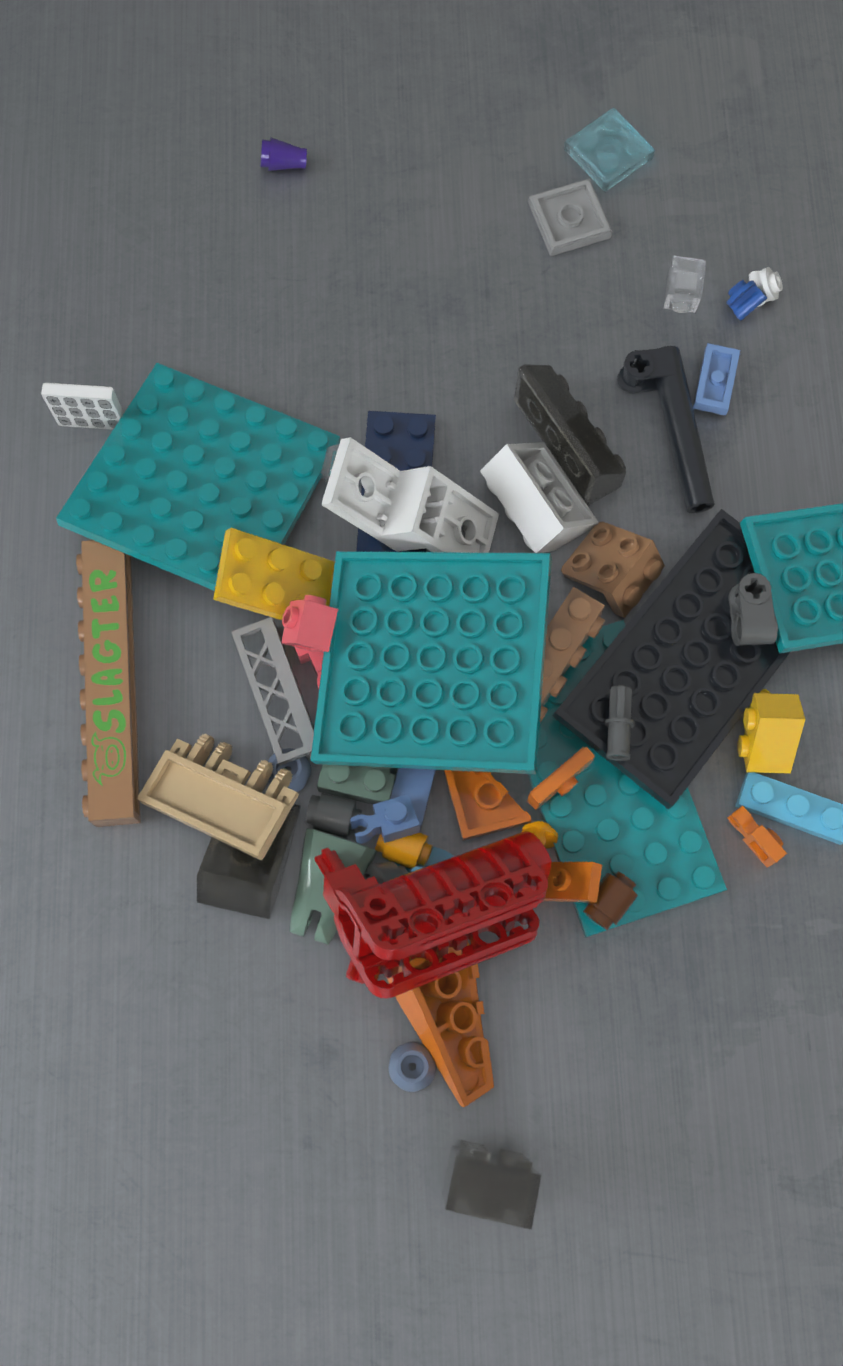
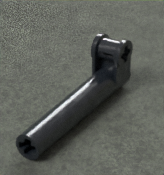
[617,346,715,513]

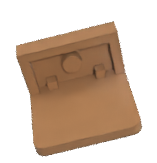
[561,522,665,618]

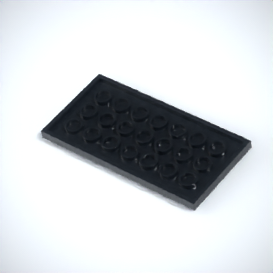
[552,509,790,810]

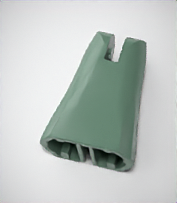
[289,828,377,945]

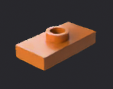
[527,746,595,810]
[543,862,602,903]

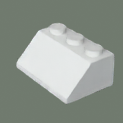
[480,442,599,553]

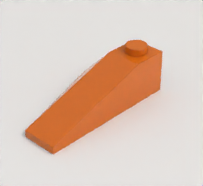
[387,943,494,1107]

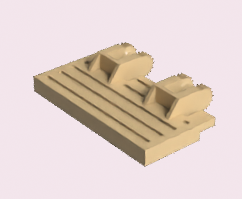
[137,734,299,860]

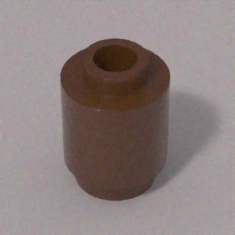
[583,871,638,930]

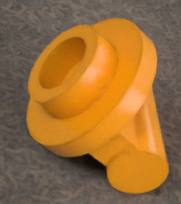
[522,821,558,849]

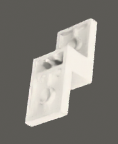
[321,437,499,553]

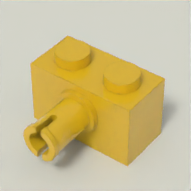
[737,689,805,774]

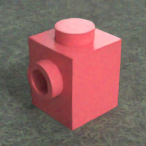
[281,595,338,652]

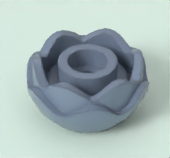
[268,748,311,792]
[388,1041,437,1092]

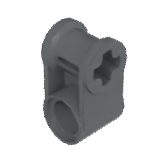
[728,573,778,646]

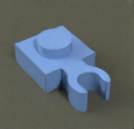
[350,794,420,844]

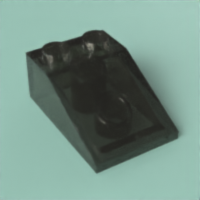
[196,804,301,919]

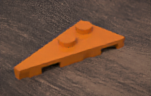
[444,770,532,841]

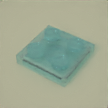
[564,107,655,192]

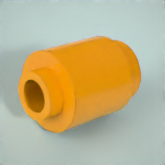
[375,832,433,869]

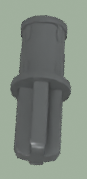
[605,685,635,761]

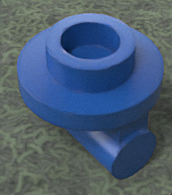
[726,280,767,321]

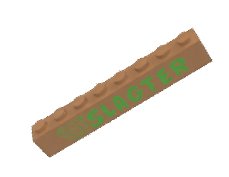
[76,540,141,827]

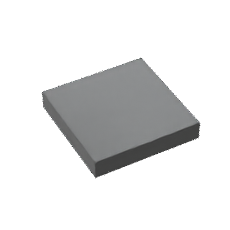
[528,178,612,257]

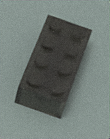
[442,1140,542,1230]

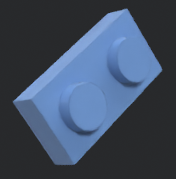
[693,343,740,416]

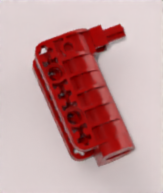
[315,831,552,999]

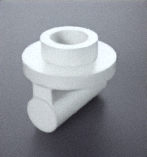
[749,267,783,307]

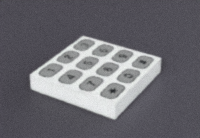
[41,383,124,430]

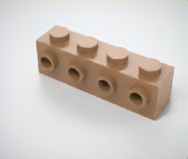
[540,587,605,723]

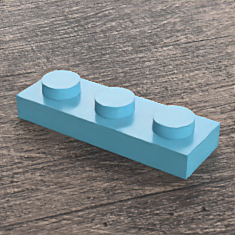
[735,772,843,845]

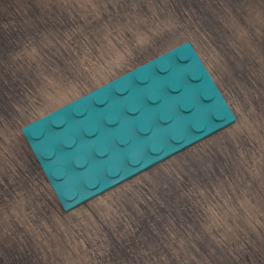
[527,620,727,938]

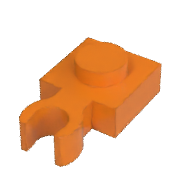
[727,806,787,868]

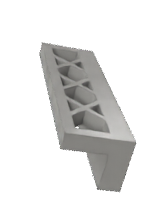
[231,617,314,766]

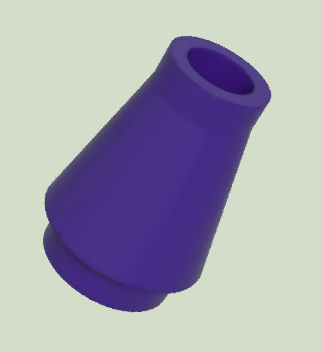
[260,137,307,171]

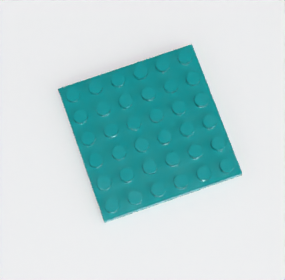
[56,363,340,591]
[311,551,552,774]

